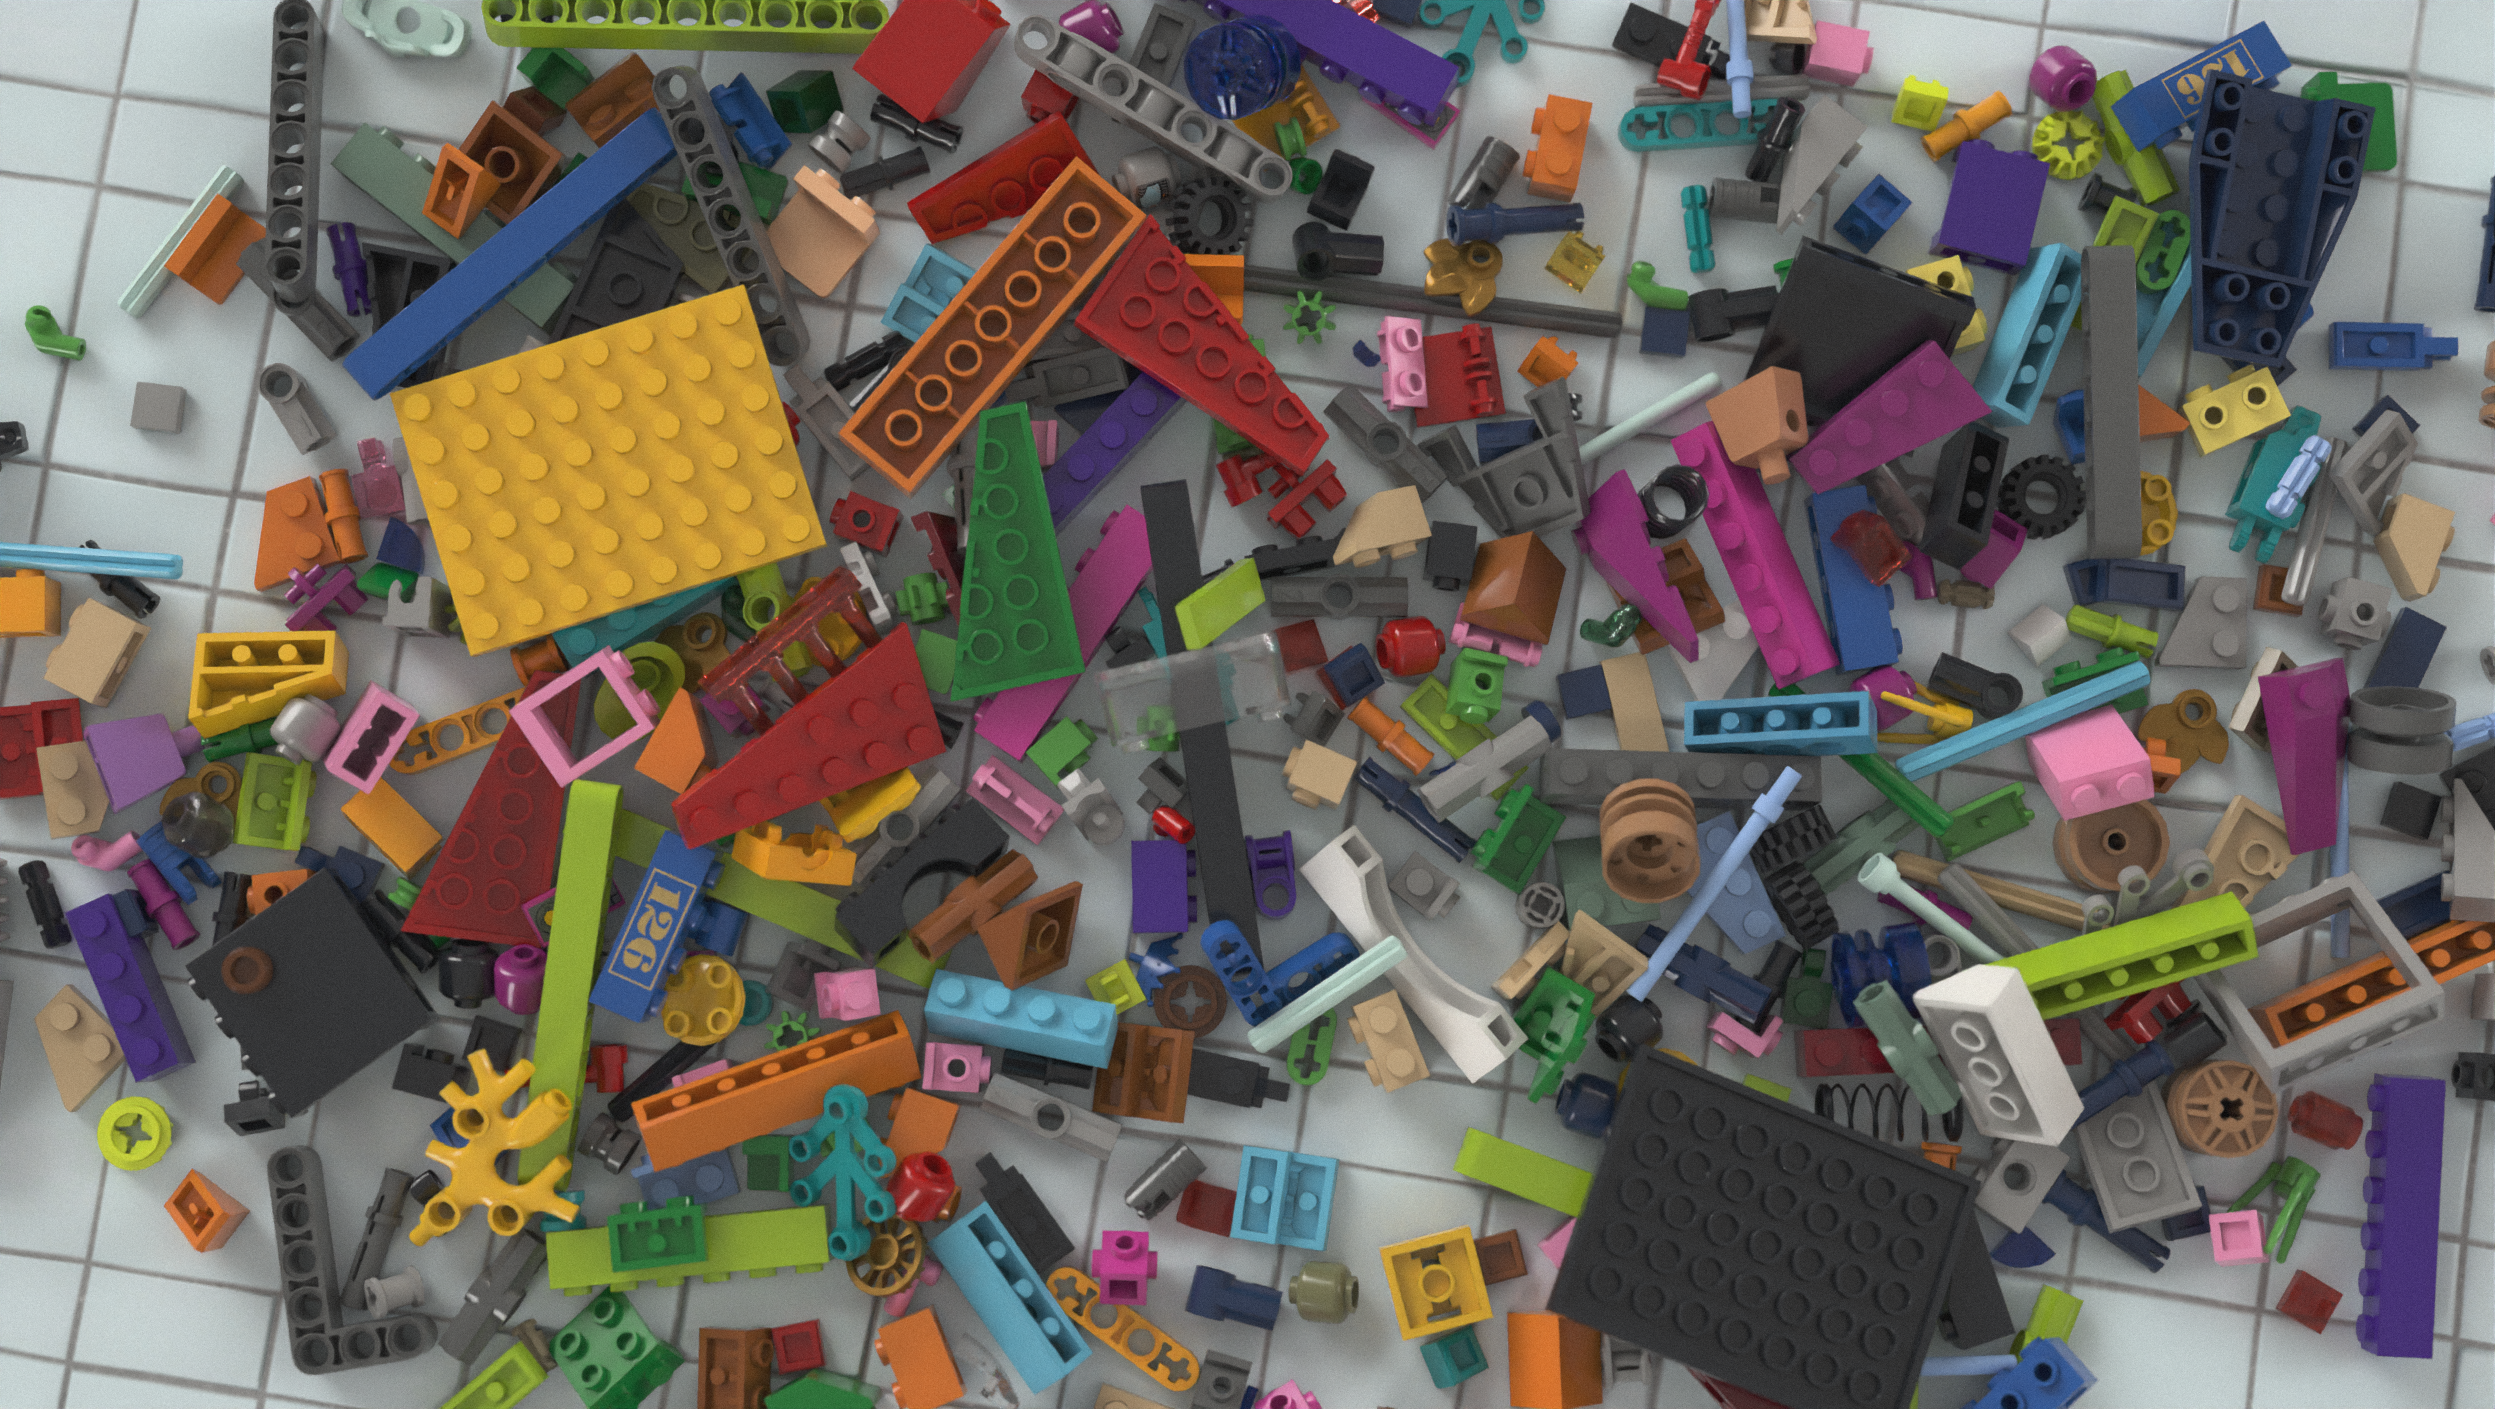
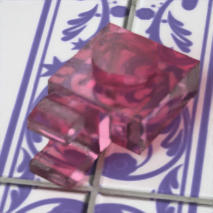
[351,437,406,521]

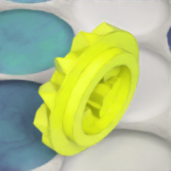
[2032,110,2105,180]
[97,1096,174,1171]

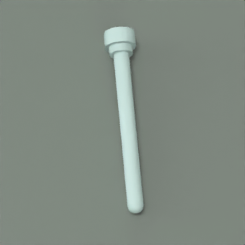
[1579,373,1721,466]
[1858,852,2004,965]

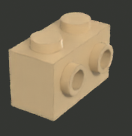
[43,597,151,708]
[1282,740,1357,810]
[1347,989,1430,1093]

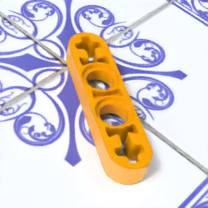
[389,686,526,775]
[1046,1266,1199,1391]

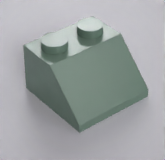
[1552,836,1661,931]

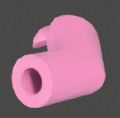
[71,830,143,872]
[884,1255,943,1317]

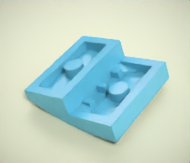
[880,243,978,343]
[1230,1145,1340,1251]

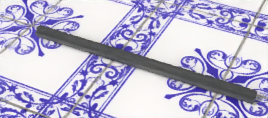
[1244,264,1622,338]

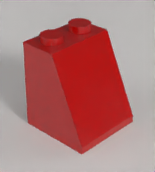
[852,0,1011,123]

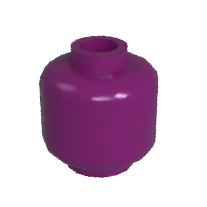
[1059,0,1124,54]
[2029,45,2097,112]
[1849,665,1917,732]
[494,944,548,1015]

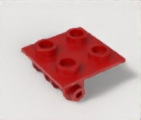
[1414,324,1506,428]

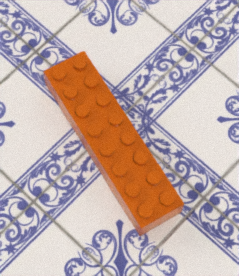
[838,156,1147,500]

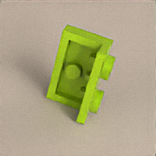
[233,753,317,851]

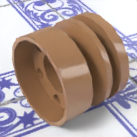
[1600,779,1700,903]
[2161,1059,2279,1158]

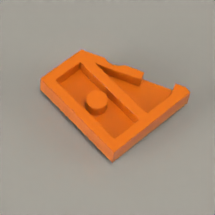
[254,476,341,592]

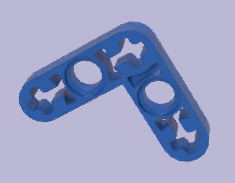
[1200,920,1360,1027]

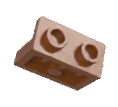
[565,52,660,149]
[697,1326,774,1409]

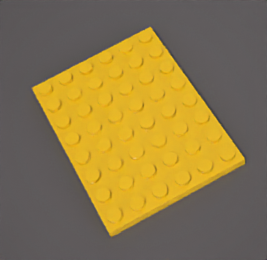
[390,284,827,657]

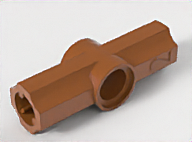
[907,849,1038,964]

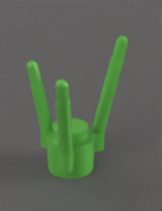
[2227,1156,2321,1264]

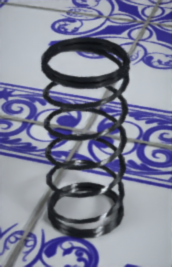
[1637,465,1709,539]
[1815,1083,1964,1142]

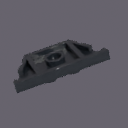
[547,198,686,345]

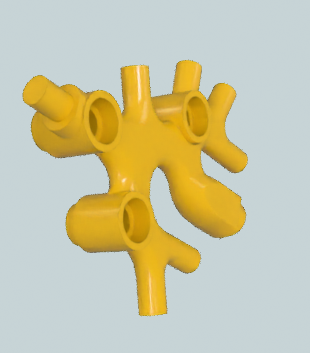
[409,1049,580,1247]

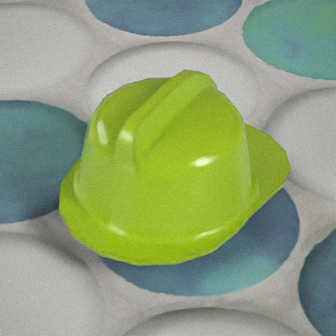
[593,642,685,741]

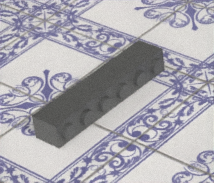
[1540,748,1822,811]

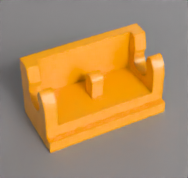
[340,777,444,881]

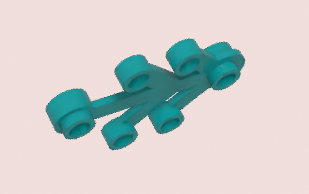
[1419,0,1545,88]
[789,1084,897,1261]

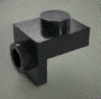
[1306,149,1375,231]

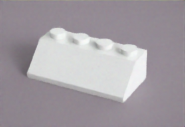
[1913,965,2084,1146]

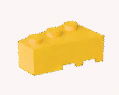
[188,631,349,739]

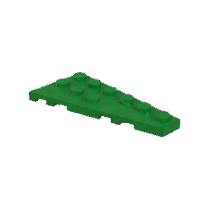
[950,401,1086,702]

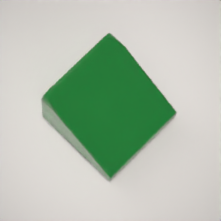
[356,562,420,603]

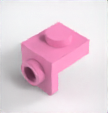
[1706,1012,1783,1058]

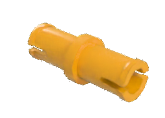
[1921,90,2013,162]

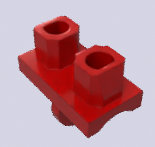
[1267,459,1347,540]
[2103,979,2192,1045]

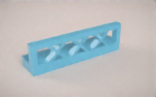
[2136,208,2191,378]

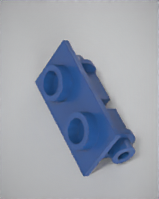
[709,72,792,171]

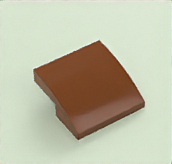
[1606,538,1725,655]
[1092,1022,1195,1124]

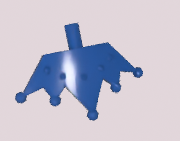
[1129,933,1183,1007]

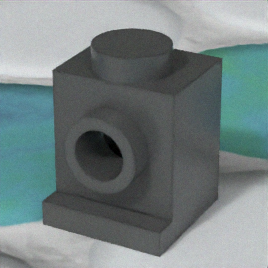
[1190,1349,1252,1409]

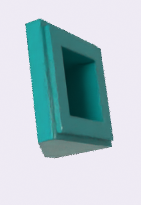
[1420,1325,1489,1389]

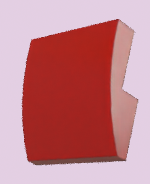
[0,698,83,800]

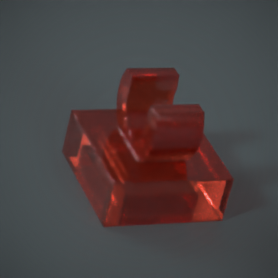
[2275,1269,2343,1334]

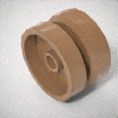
[2052,799,2170,894]

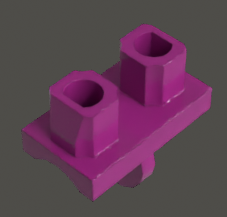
[284,564,368,631]

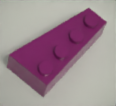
[1786,340,1992,495]

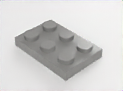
[2073,1080,2202,1233]

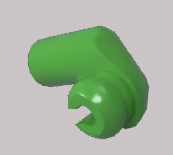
[1627,261,1688,311]
[25,305,86,361]

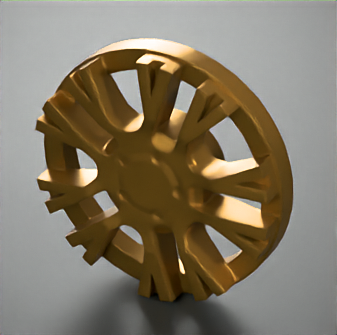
[845,1210,929,1298]

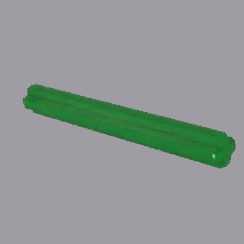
[1768,683,1954,838]

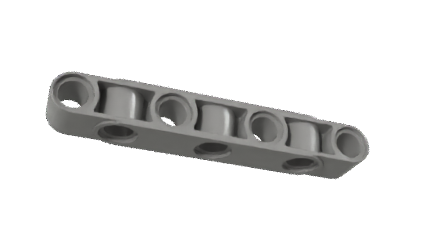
[1014,15,1292,203]

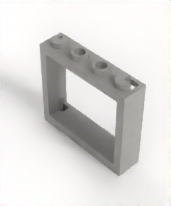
[2193,871,2445,1094]

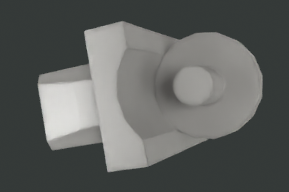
[1057,769,1125,846]

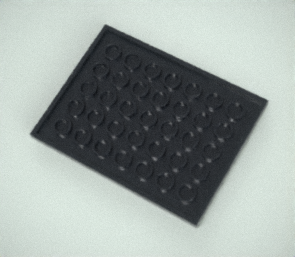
[1545,1044,1981,1409]

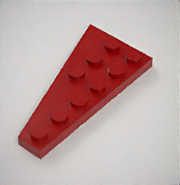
[1074,214,1329,477]
[670,622,947,850]
[401,670,581,949]

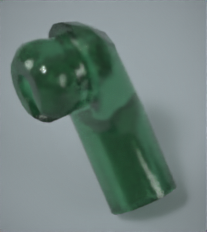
[720,584,761,651]
[1580,604,1642,648]

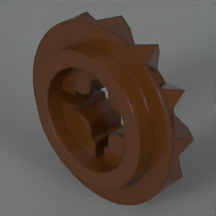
[1154,965,1227,1038]

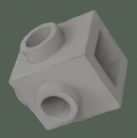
[2318,577,2392,650]

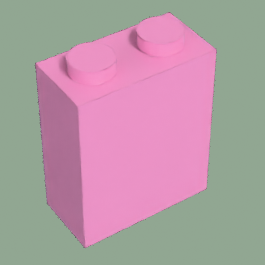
[322,680,420,794]
[2025,705,2154,821]

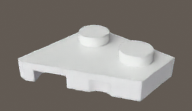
[1666,600,1759,701]

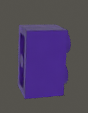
[1131,840,1197,934]

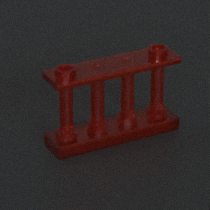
[697,566,883,736]

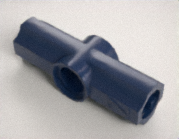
[1635,924,1773,1024]

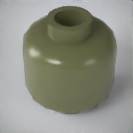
[1289,1261,1359,1324]

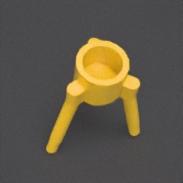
[1877,680,1973,745]

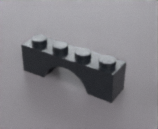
[834,798,1010,969]

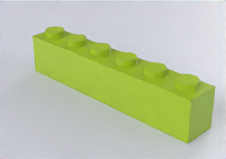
[1964,891,2259,1021]
[546,1203,834,1297]

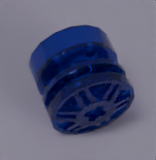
[1184,14,1301,120]
[1830,922,1932,1028]

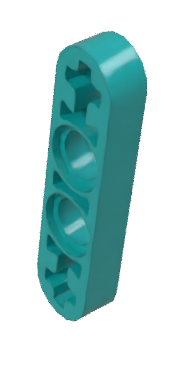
[1618,99,1778,152]

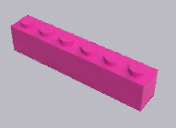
[1670,421,1840,690]
[973,504,1153,764]

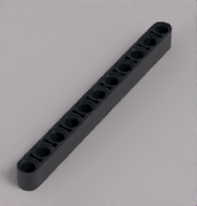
[1140,479,1264,979]

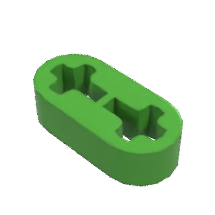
[2136,210,2190,295]
[1286,1007,1337,1085]

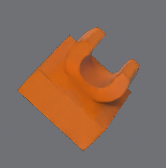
[1517,336,1578,387]
[2142,737,2181,794]

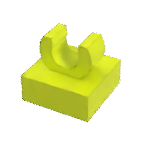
[1891,75,1949,132]
[1085,959,1146,1015]

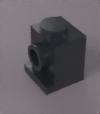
[392,1043,471,1103]

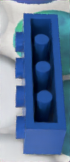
[1961,1337,2099,1409]

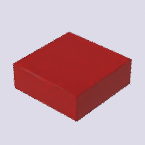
[772,1318,827,1375]

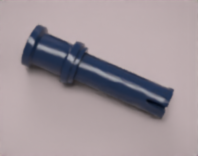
[1446,202,1584,246]
[2068,1039,2175,1133]
[2041,1169,2171,1273]

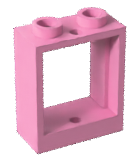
[509,645,660,788]

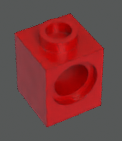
[1021,70,1080,123]

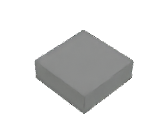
[130,382,187,434]

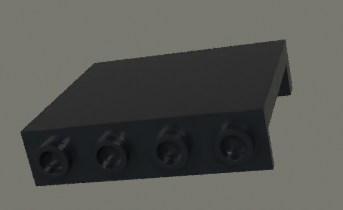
[1743,236,1976,458]
[185,868,441,1118]

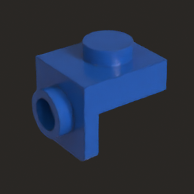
[2053,389,2085,465]

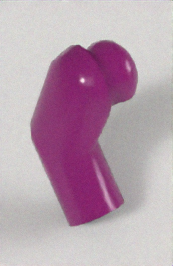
[1887,541,1938,601]

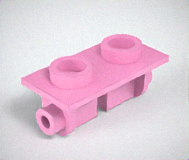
[1377,316,1428,412]
[1449,602,1543,667]
[965,755,1064,845]

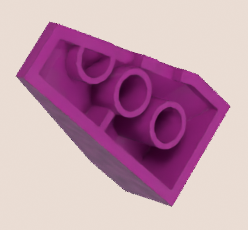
[1571,469,1699,663]
[2258,658,2351,855]

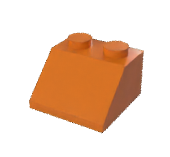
[634,687,719,795]

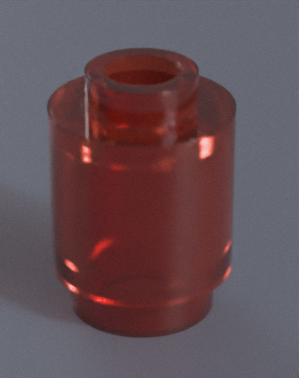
[2288,1091,2363,1150]

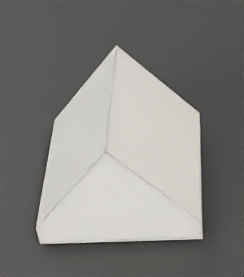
[2007,604,2072,667]

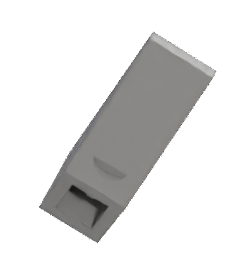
[1776,95,1867,235]
[2441,778,2495,922]

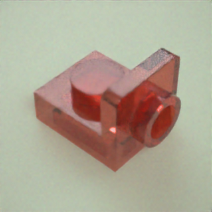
[1830,510,1912,587]

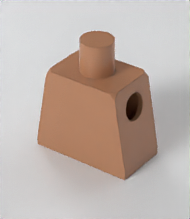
[1706,366,1808,485]

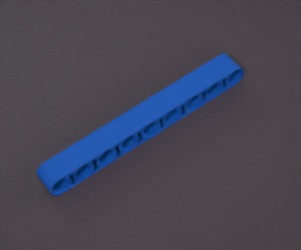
[342,107,678,401]

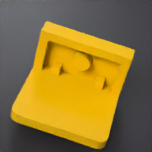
[819,767,921,842]

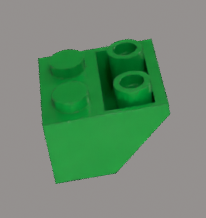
[764,1367,883,1409]

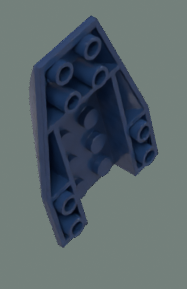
[2189,69,2376,368]

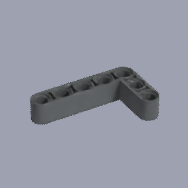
[267,1145,438,1375]

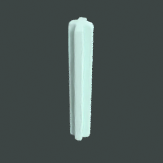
[118,166,244,318]
[1248,936,1407,1053]

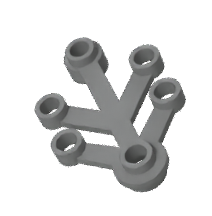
[2082,848,2214,935]

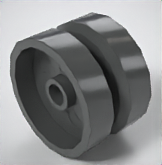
[2347,686,2456,775]

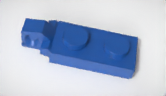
[2329,322,2458,371]

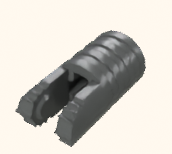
[1447,136,1520,209]
[1708,177,1781,224]
[1123,1139,1207,1221]

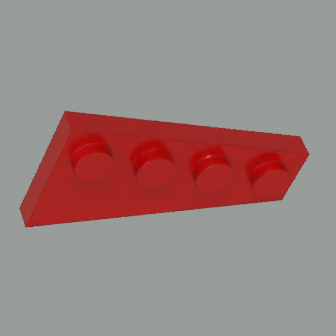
[907,109,1101,244]

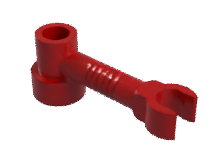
[1657,0,1721,101]
[1215,423,1329,508]
[505,1044,628,1093]

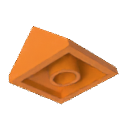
[1507,1311,1603,1409]

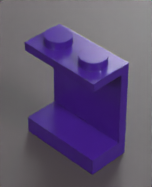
[1928,139,2050,276]

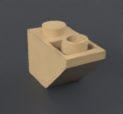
[1333,485,1432,568]
[2373,493,2455,602]

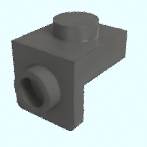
[765,938,841,1012]

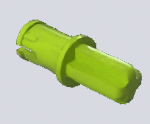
[2065,605,2158,659]

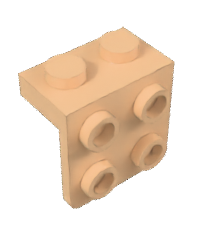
[766,165,880,298]

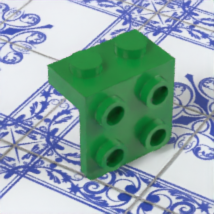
[2300,71,2398,172]
[1470,784,1566,895]
[1511,966,1595,1104]
[549,1286,686,1409]

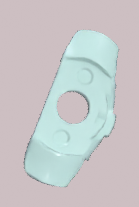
[342,0,472,58]

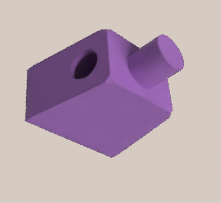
[83,714,205,815]

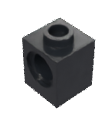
[1423,521,1478,591]
[2451,1052,2495,1101]

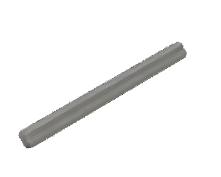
[1938,863,2137,1063]

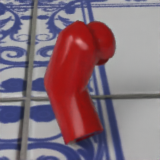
[1151,805,1195,844]

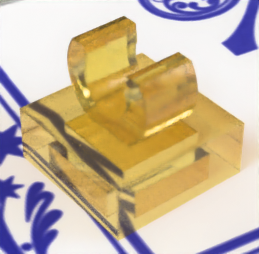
[1544,231,1606,293]

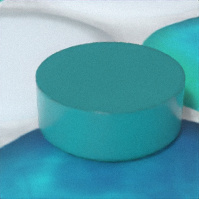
[738,980,774,1026]

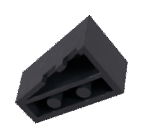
[362,242,457,393]

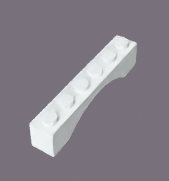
[1299,825,1528,1083]

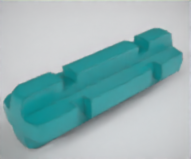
[1681,185,1716,273]

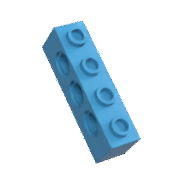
[1684,691,1877,756]

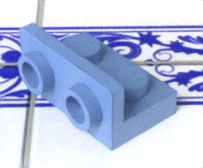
[631,1148,742,1209]

